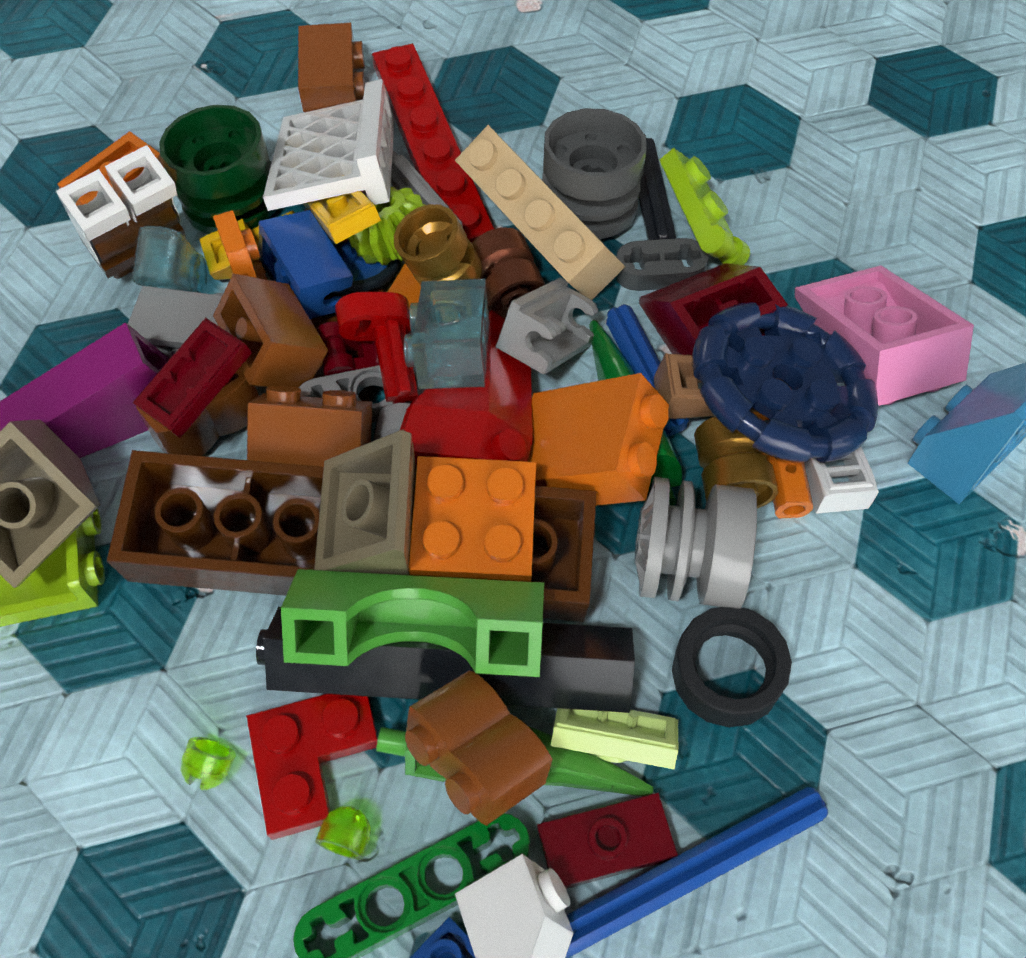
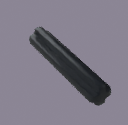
[639,134,676,240]

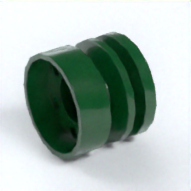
[159,105,276,234]

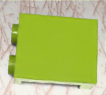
[0,508,105,627]

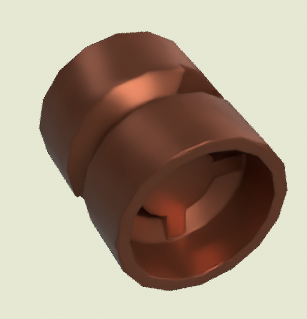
[471,227,546,319]

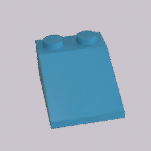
[908,362,1026,504]

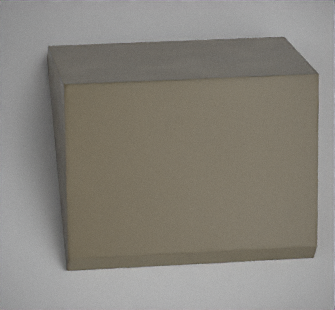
[314,430,416,575]

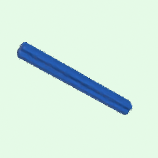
[565,787,828,958]

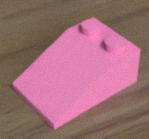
[795,265,974,406]

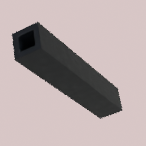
[256,607,635,713]

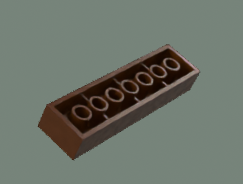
[107,450,597,622]

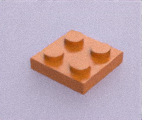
[408,456,536,582]

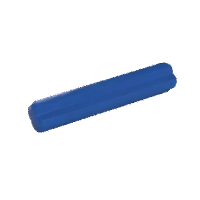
[606,304,689,436]

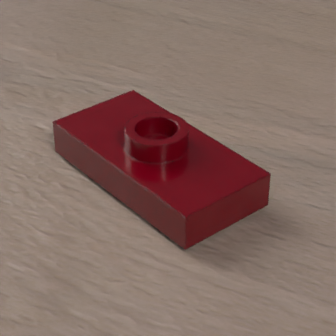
[132,317,252,438]
[537,793,678,889]

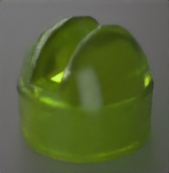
[180,737,236,790]
[315,806,371,860]

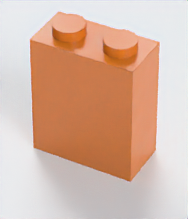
[528,373,669,506]

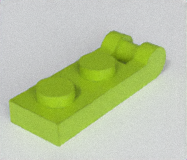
[659,148,750,265]

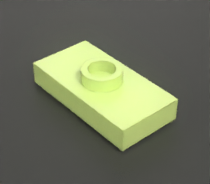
[551,708,678,769]

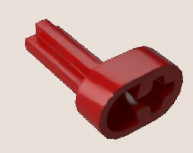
[335,292,418,404]

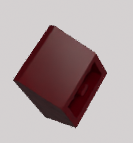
[639,263,788,355]

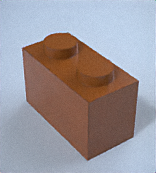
[298,22,365,112]
[213,274,328,388]
[247,386,372,467]

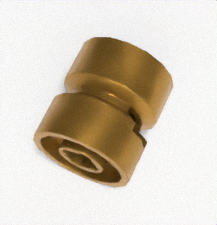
[394,204,482,302]
[694,414,778,508]

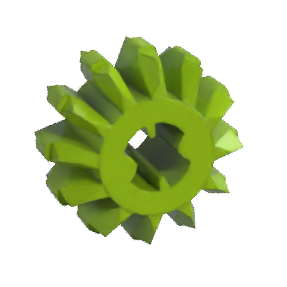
[348,187,425,266]

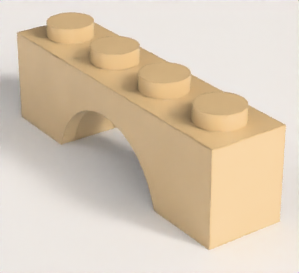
[455,125,625,300]

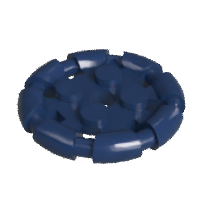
[692,302,878,463]

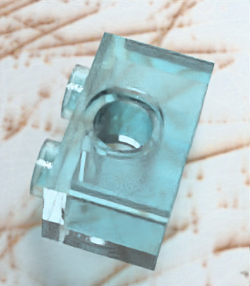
[404,279,490,389]

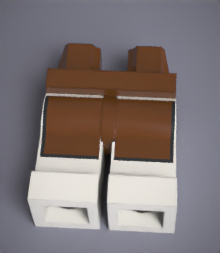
[56,145,186,279]

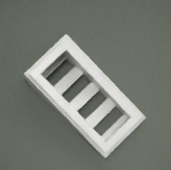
[804,447,879,514]

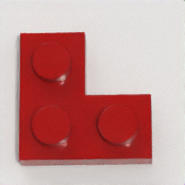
[246,694,378,840]

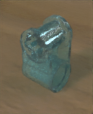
[132,226,207,293]

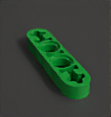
[293,813,530,958]

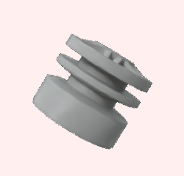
[634,477,757,609]

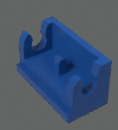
[258,210,353,319]

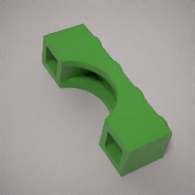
[281,569,544,677]

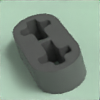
[615,238,708,291]

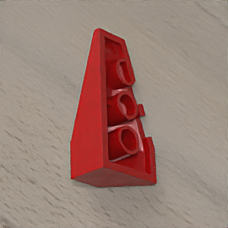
[399,310,533,468]

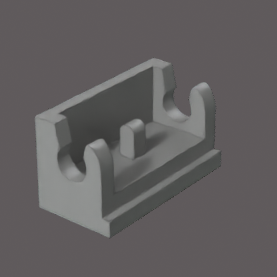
[496,278,598,375]

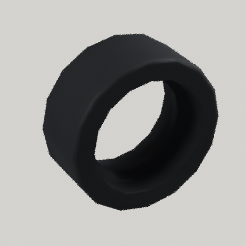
[672,607,792,728]

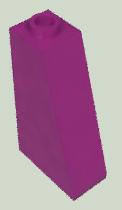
[0,322,170,458]

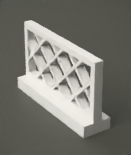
[263,79,395,211]

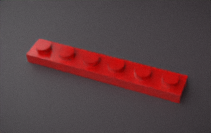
[372,43,494,243]

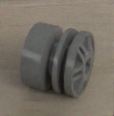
[542,108,647,239]

